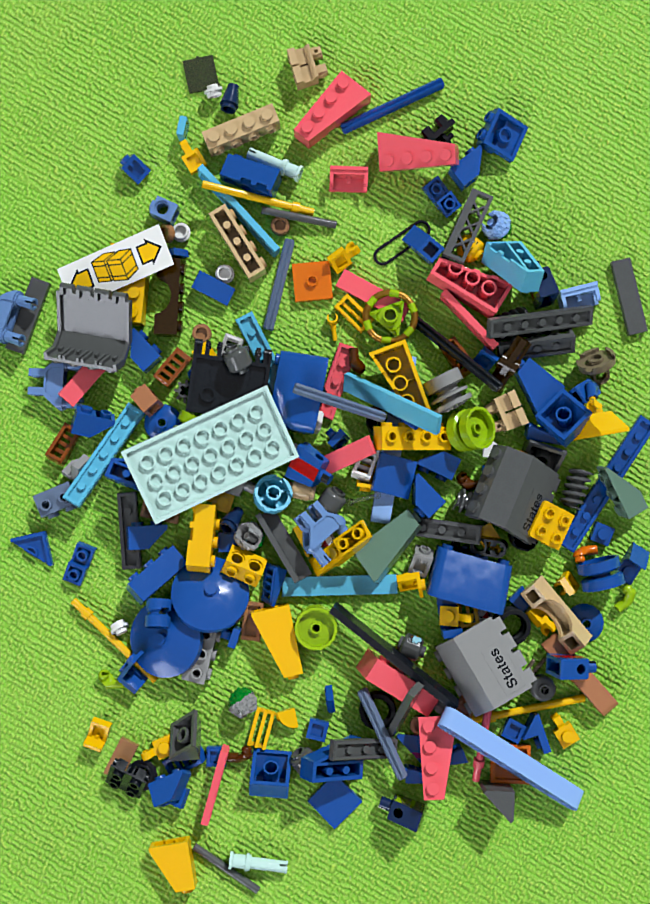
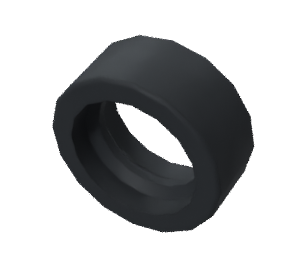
[493,606,531,645]
[359,690,396,730]

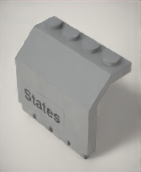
[433,616,537,717]

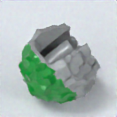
[234,522,265,552]
[228,687,257,719]

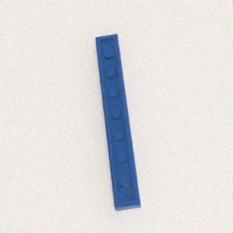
[561,415,650,553]

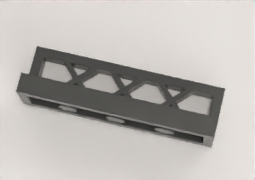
[441,188,493,265]
[495,328,576,361]
[256,513,312,584]

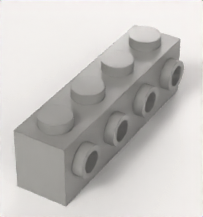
[181,631,222,685]

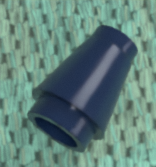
[220,83,239,114]
[219,507,244,535]

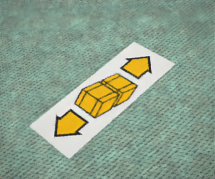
[57,224,174,292]

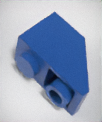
[448,145,482,191]
[402,225,445,265]
[130,328,163,374]
[71,405,115,438]
[416,451,462,482]
[126,521,168,550]
[148,767,191,807]

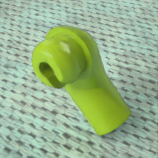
[614,585,636,613]
[98,669,125,689]

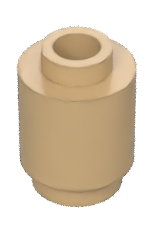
[290,481,317,501]

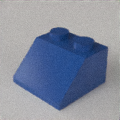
[535,388,592,448]
[412,473,446,518]
[249,748,292,799]

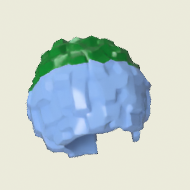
[481,210,512,241]

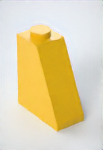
[149,835,197,894]

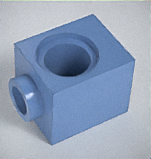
[149,195,181,226]

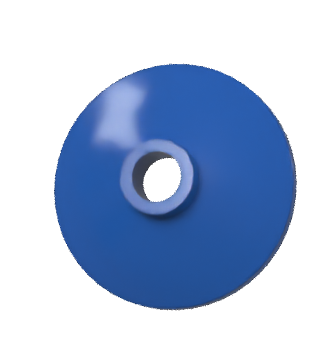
[144,404,182,438]
[570,604,604,642]

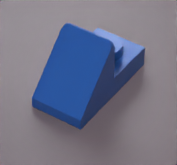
[615,542,650,585]
[522,712,552,754]

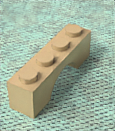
[520,575,592,655]

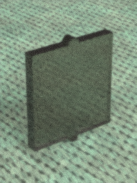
[182,55,219,94]

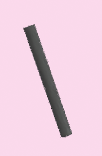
[261,206,337,229]
[192,843,260,894]

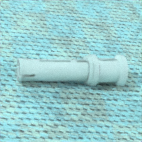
[246,147,304,182]
[228,851,288,874]

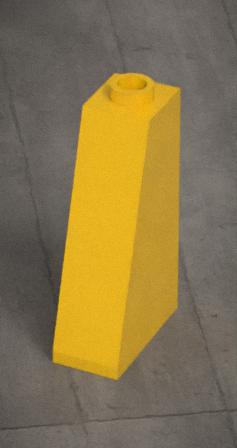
[250,603,303,680]

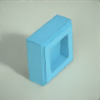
[176,116,190,141]

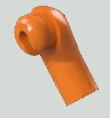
[573,545,598,563]

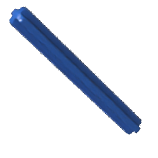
[340,78,445,134]

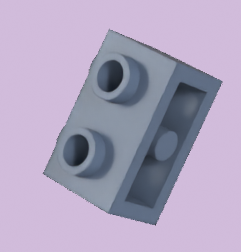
[33,481,77,519]

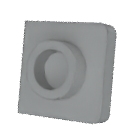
[62,454,90,481]
[408,545,434,578]

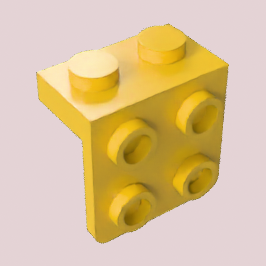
[528,501,575,550]

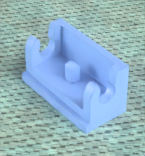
[557,281,601,309]

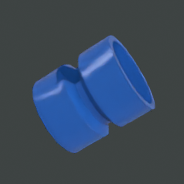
[144,598,172,629]

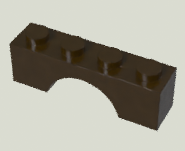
[154,258,186,337]

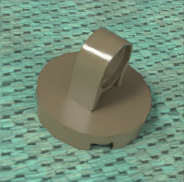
[576,347,617,385]

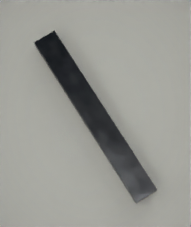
[329,601,459,709]

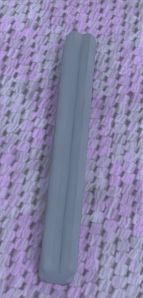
[263,238,295,331]
[293,383,387,422]
[357,687,407,780]

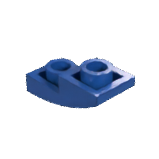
[422,176,462,218]
[191,270,235,306]
[63,541,97,586]

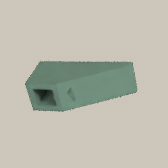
[596,465,648,519]

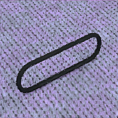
[374,220,431,265]

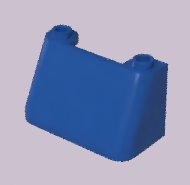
[272,350,329,435]
[426,543,513,615]

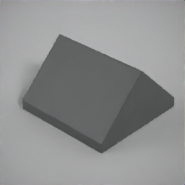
[522,440,567,473]
[169,709,201,761]
[478,780,515,823]

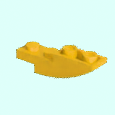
[309,520,372,577]

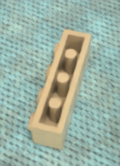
[202,103,281,157]
[208,204,267,283]

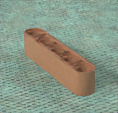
[541,632,619,717]

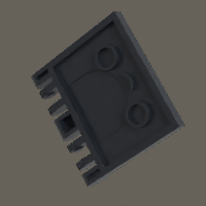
[186,338,272,414]

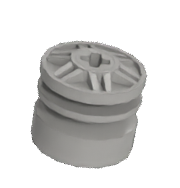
[422,367,472,414]

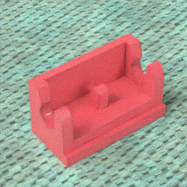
[329,165,368,193]

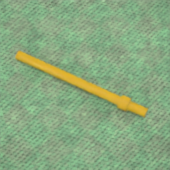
[201,180,314,216]
[71,598,159,683]
[471,694,586,723]

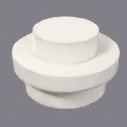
[204,84,223,99]
[174,223,191,242]
[215,265,235,284]
[110,619,129,636]

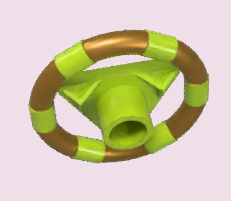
[362,289,418,345]

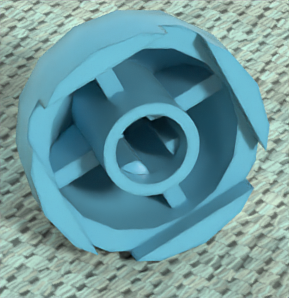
[253,474,293,514]

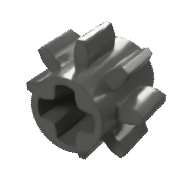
[174,379,189,404]

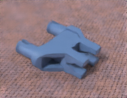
[0,290,38,347]
[27,362,84,411]
[293,500,348,567]

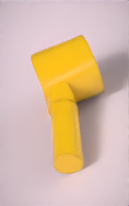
[327,313,338,341]

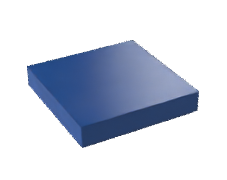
[371,452,417,499]
[307,781,362,829]

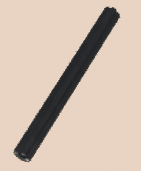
[410,316,503,392]

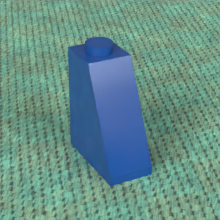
[514,357,565,416]

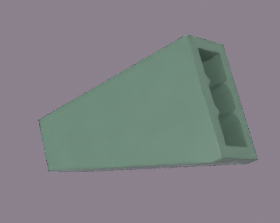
[355,509,422,583]

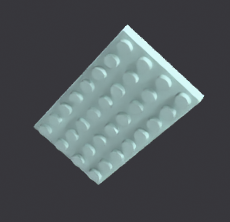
[121,385,299,524]

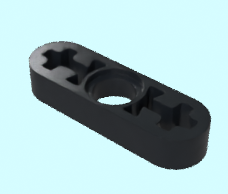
[451,536,509,558]

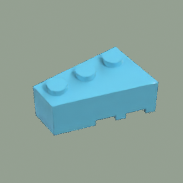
[481,241,545,293]

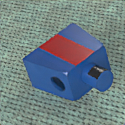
[284,442,333,487]
[546,653,597,680]

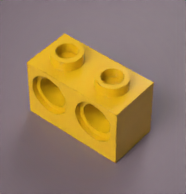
[221,544,268,587]

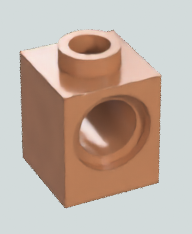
[130,383,164,417]

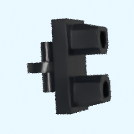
[420,114,456,143]

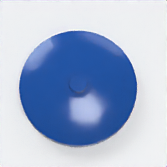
[171,557,249,633]
[130,599,204,678]

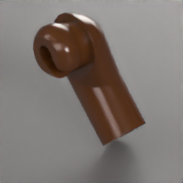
[349,348,365,374]
[456,471,479,490]
[227,746,253,763]

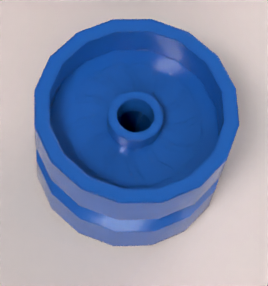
[576,555,626,592]

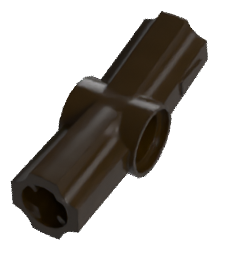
[488,335,532,392]

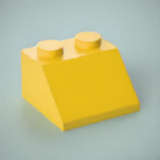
[573,409,630,441]

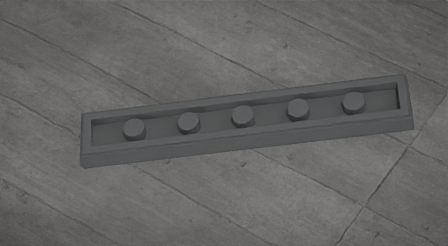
[486,305,594,339]

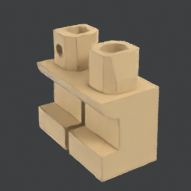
[287,44,328,91]
[483,389,529,433]

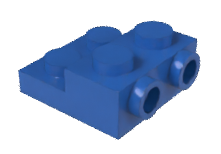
[476,108,528,162]

